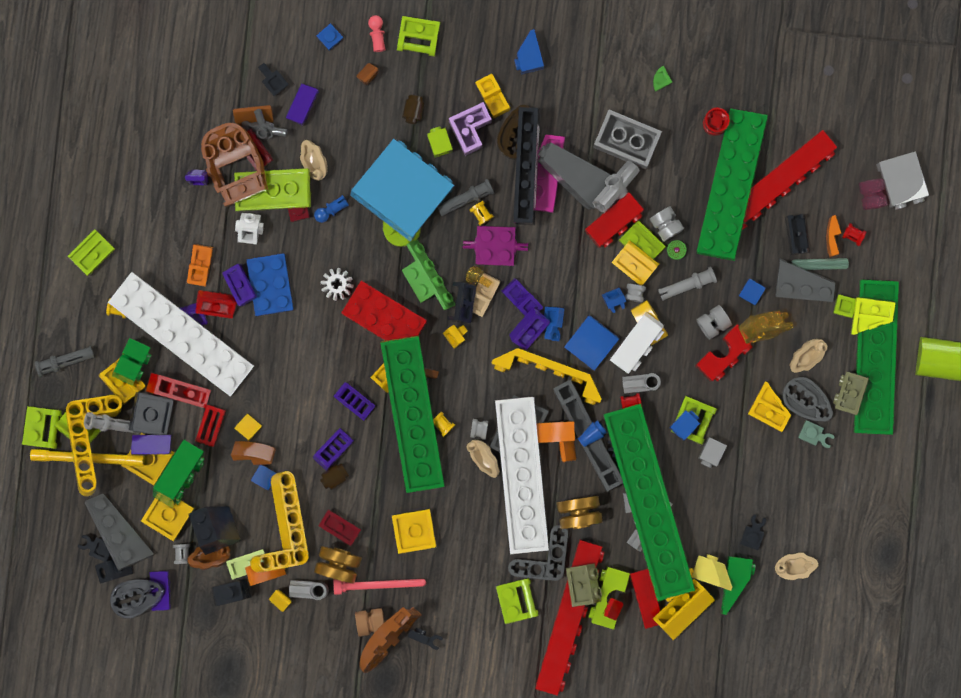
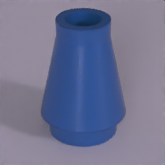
[578,420,607,447]

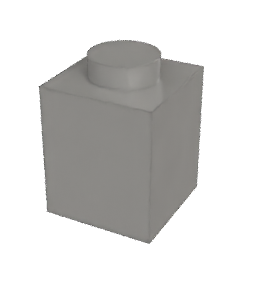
[698,437,727,468]

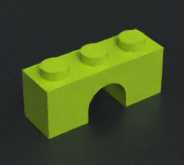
[588,567,630,629]

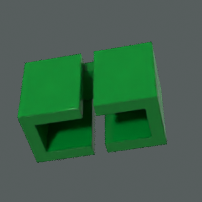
[112,338,151,386]

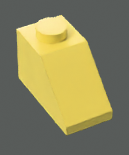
[692,554,732,591]

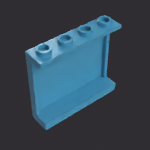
[350,139,454,242]

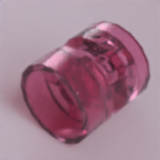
[859,179,888,210]

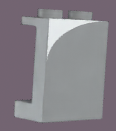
[876,151,929,210]

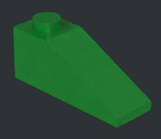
[721,556,755,615]

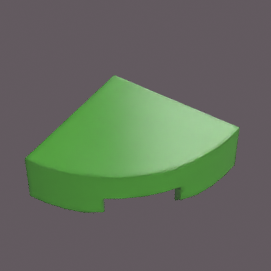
[653,66,672,92]

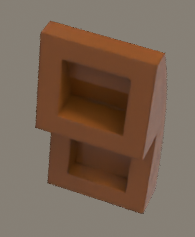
[231,441,276,465]

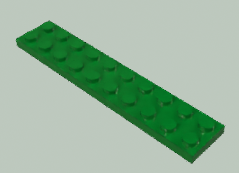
[603,404,695,601]

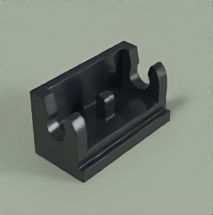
[785,214,810,255]
[447,282,477,323]

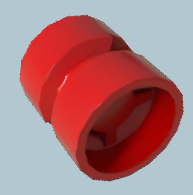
[703,108,730,136]

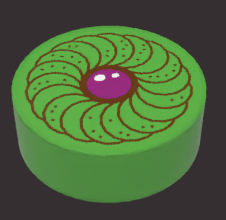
[667,240,686,260]

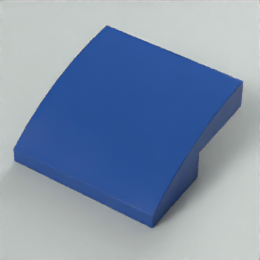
[564,315,619,371]

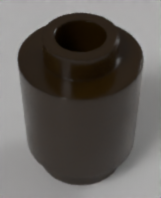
[402,95,424,124]
[320,464,349,490]

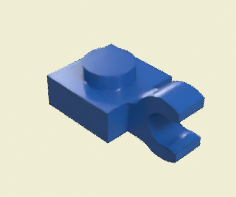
[544,307,564,341]

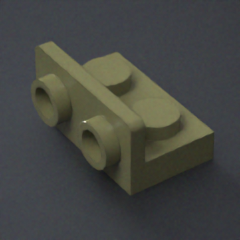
[833,372,869,415]
[566,564,602,607]

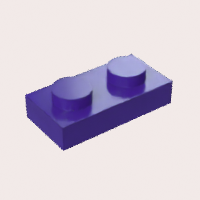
[222,264,257,307]

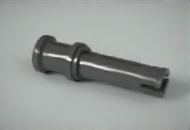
[438,179,494,216]
[35,346,94,377]

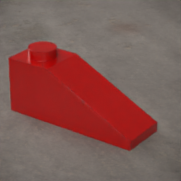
[146,373,211,408]

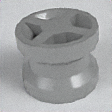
[625,284,646,302]
[470,419,488,440]

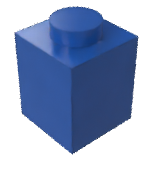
[669,410,700,441]

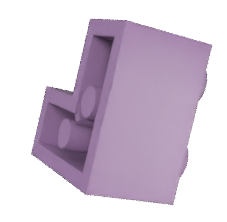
[449,102,492,156]

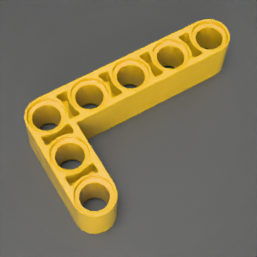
[66,395,122,496]
[250,471,309,573]

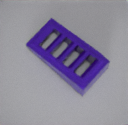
[185,170,209,186]
[333,382,375,421]
[313,428,354,471]

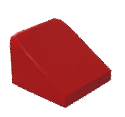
[603,598,623,620]

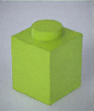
[427,127,453,158]

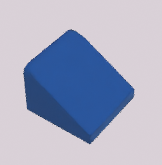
[739,279,766,305]
[251,465,276,490]

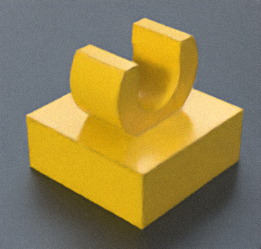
[443,325,468,349]

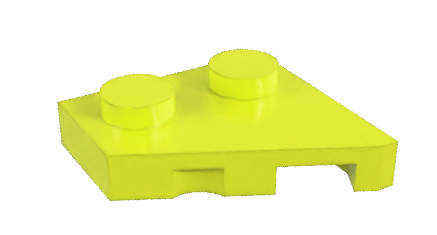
[851,297,895,335]

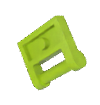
[397,16,440,57]
[671,396,717,445]
[22,406,62,449]
[496,578,539,624]

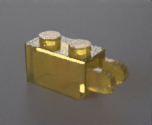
[738,310,794,344]

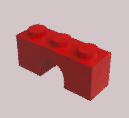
[695,324,754,382]

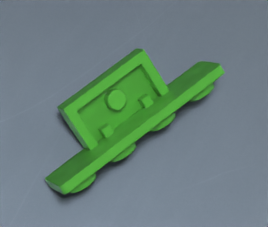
[402,240,455,310]

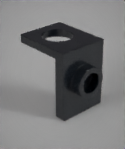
[95,560,133,584]

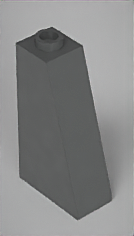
[538,143,611,210]

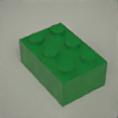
[153,440,205,508]

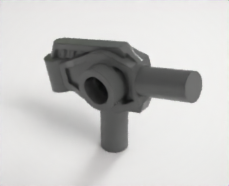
[242,109,288,139]

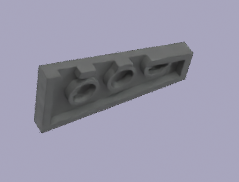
[85,494,154,571]

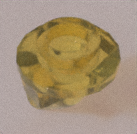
[466,266,492,288]

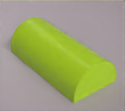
[915,337,961,381]

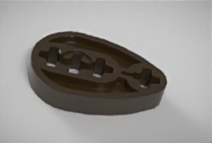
[497,105,530,160]

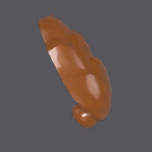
[187,546,230,570]

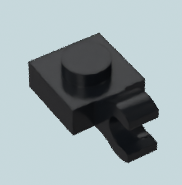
[258,63,289,97]
[408,627,443,650]

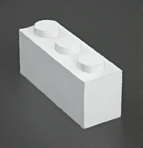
[610,312,664,374]

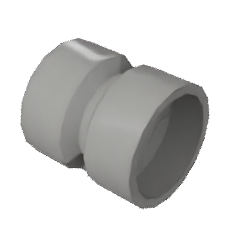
[649,206,684,242]
[696,305,732,340]

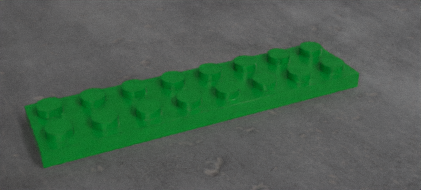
[697,108,768,261]
[853,280,899,435]
[380,335,444,493]

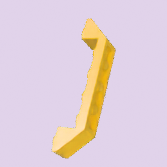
[491,348,601,405]

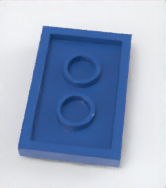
[246,254,294,316]

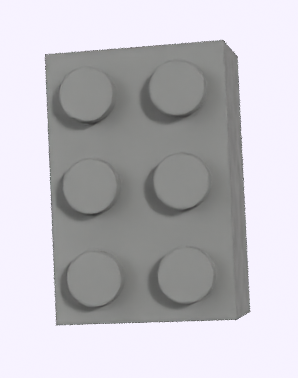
[593,110,662,170]

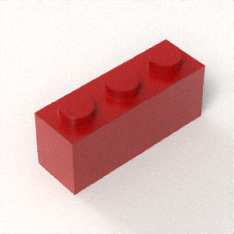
[585,193,644,248]

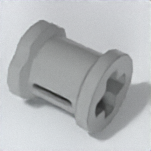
[173,544,191,564]

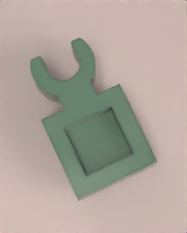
[798,420,834,448]

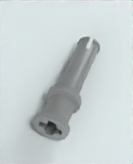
[658,266,717,301]
[84,412,140,434]

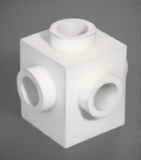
[235,213,264,244]

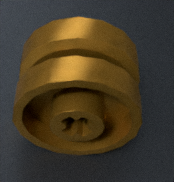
[556,496,603,529]
[314,546,362,584]

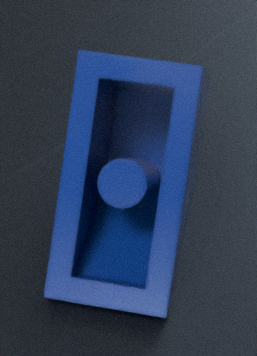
[514,29,544,75]

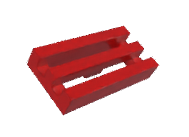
[195,405,226,447]

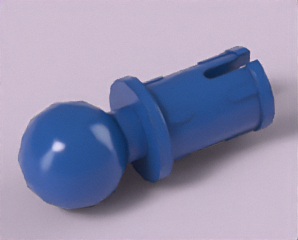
[314,195,349,223]

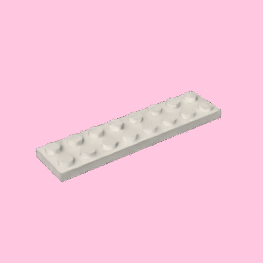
[108,272,254,396]
[495,397,549,554]

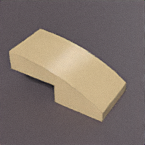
[473,273,501,317]

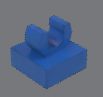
[602,288,626,313]

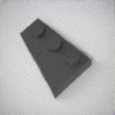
[775,258,835,302]

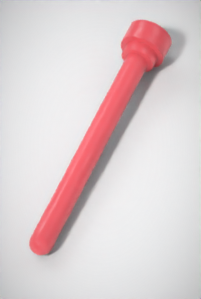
[334,579,426,595]

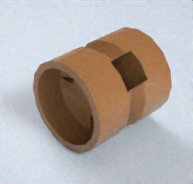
[355,608,385,637]

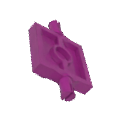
[463,226,528,266]

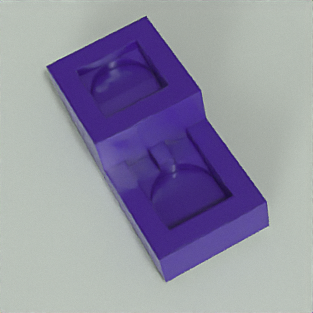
[501,278,543,316]

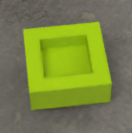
[833,295,856,318]

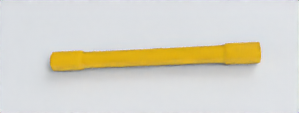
[30,449,146,467]

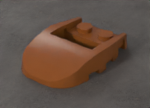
[201,123,268,206]
[360,607,422,673]

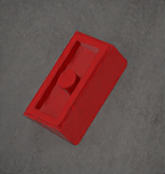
[195,290,237,319]

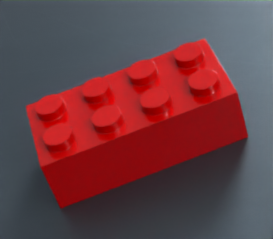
[341,281,427,341]

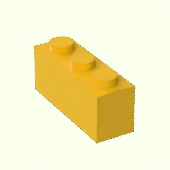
[653,579,715,640]

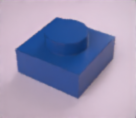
[316,23,343,51]

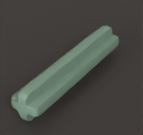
[791,258,849,270]

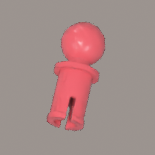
[368,15,386,52]

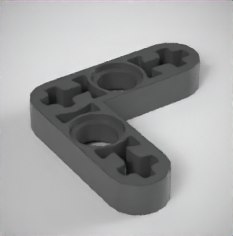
[508,525,568,581]

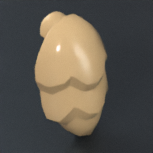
[300,140,327,180]
[790,339,828,373]
[467,440,500,478]
[775,553,818,580]

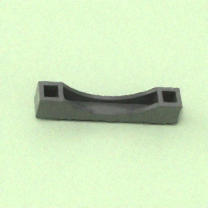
[553,380,623,491]

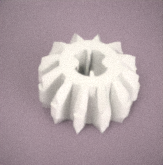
[321,268,353,301]

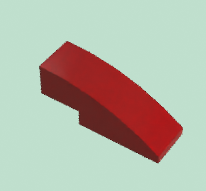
[630,568,660,629]

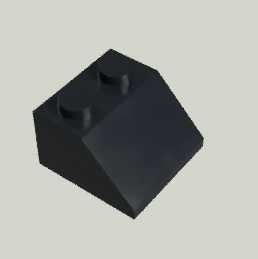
[188,506,241,555]

